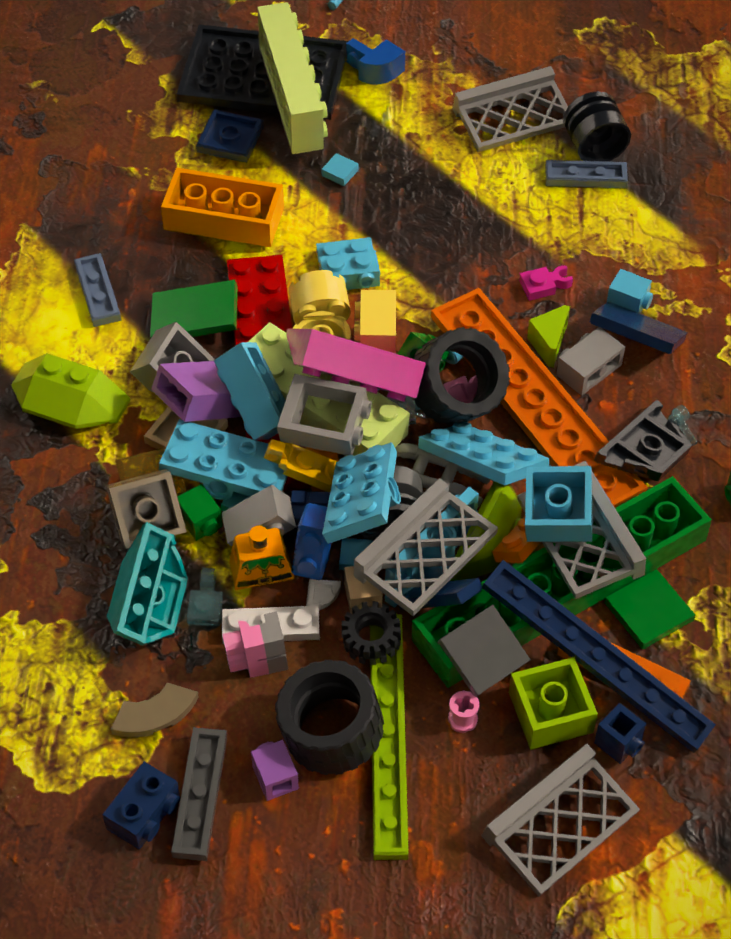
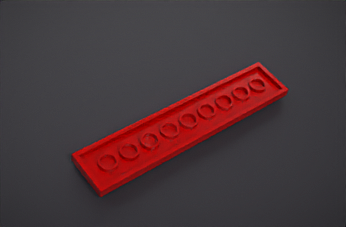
[227,255,311,492]

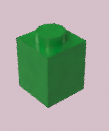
[177,484,223,541]

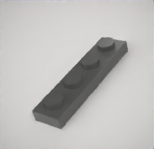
[171,727,227,861]

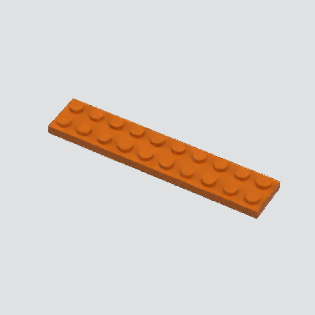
[431,288,648,508]

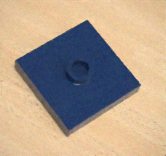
[196,110,264,163]

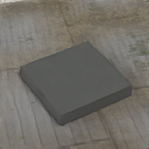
[438,605,531,697]

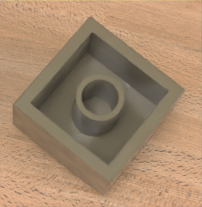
[105,469,187,549]

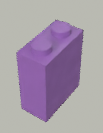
[151,361,241,422]

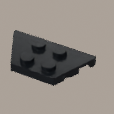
[594,400,692,481]

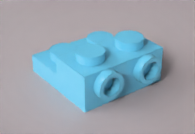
[316,237,380,290]

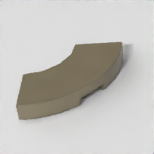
[111,682,199,737]

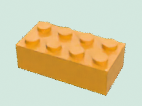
[161,167,284,247]

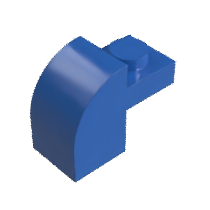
[346,38,405,84]

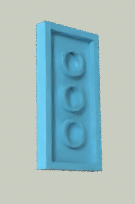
[418,421,549,485]

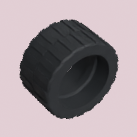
[414,327,510,425]
[275,660,384,775]

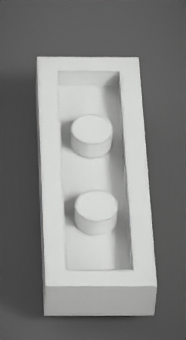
[222,606,320,644]

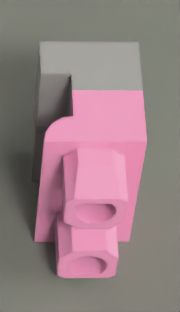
[222,611,288,678]

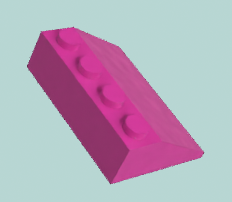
[286,328,426,402]

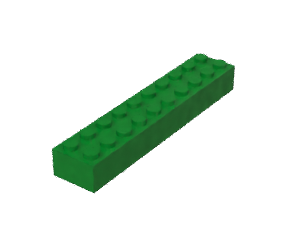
[411,476,712,688]

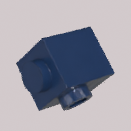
[594,703,646,764]

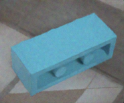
[214,342,286,441]

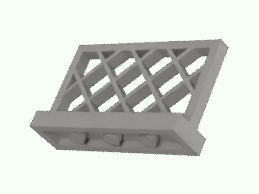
[453,66,568,152]
[517,461,646,599]
[354,478,498,616]
[481,744,640,897]

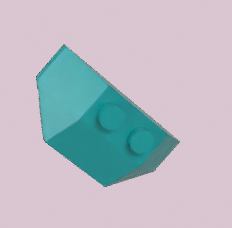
[107,522,188,646]

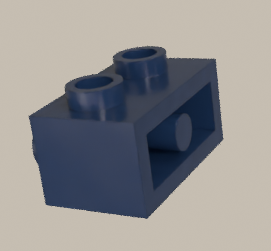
[102,762,180,850]

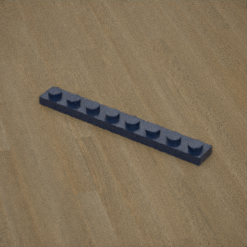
[482,560,716,753]

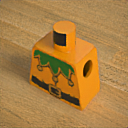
[229,526,294,590]

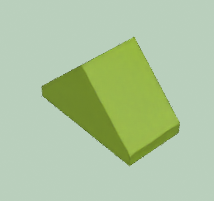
[527,305,570,368]

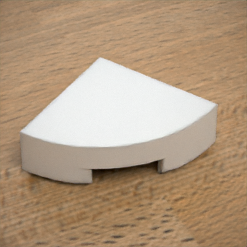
[306,579,341,610]

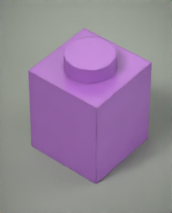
[251,740,299,801]

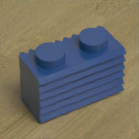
[291,503,331,580]

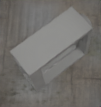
[277,374,372,455]

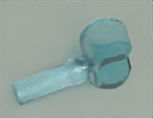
[669,405,698,446]

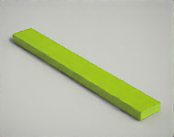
[370,614,409,860]

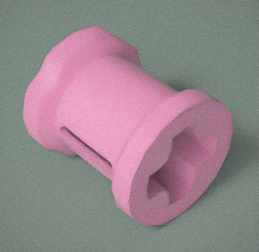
[448,691,479,733]

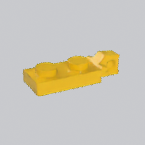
[264,439,337,492]

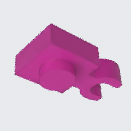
[519,265,573,301]

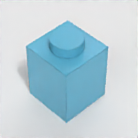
[607,269,653,313]

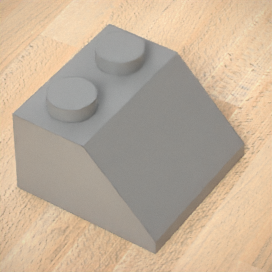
[130,322,215,392]

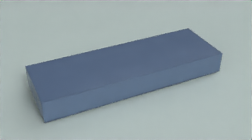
[545,160,628,188]
[74,253,121,327]

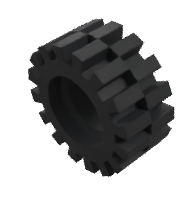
[341,601,401,665]

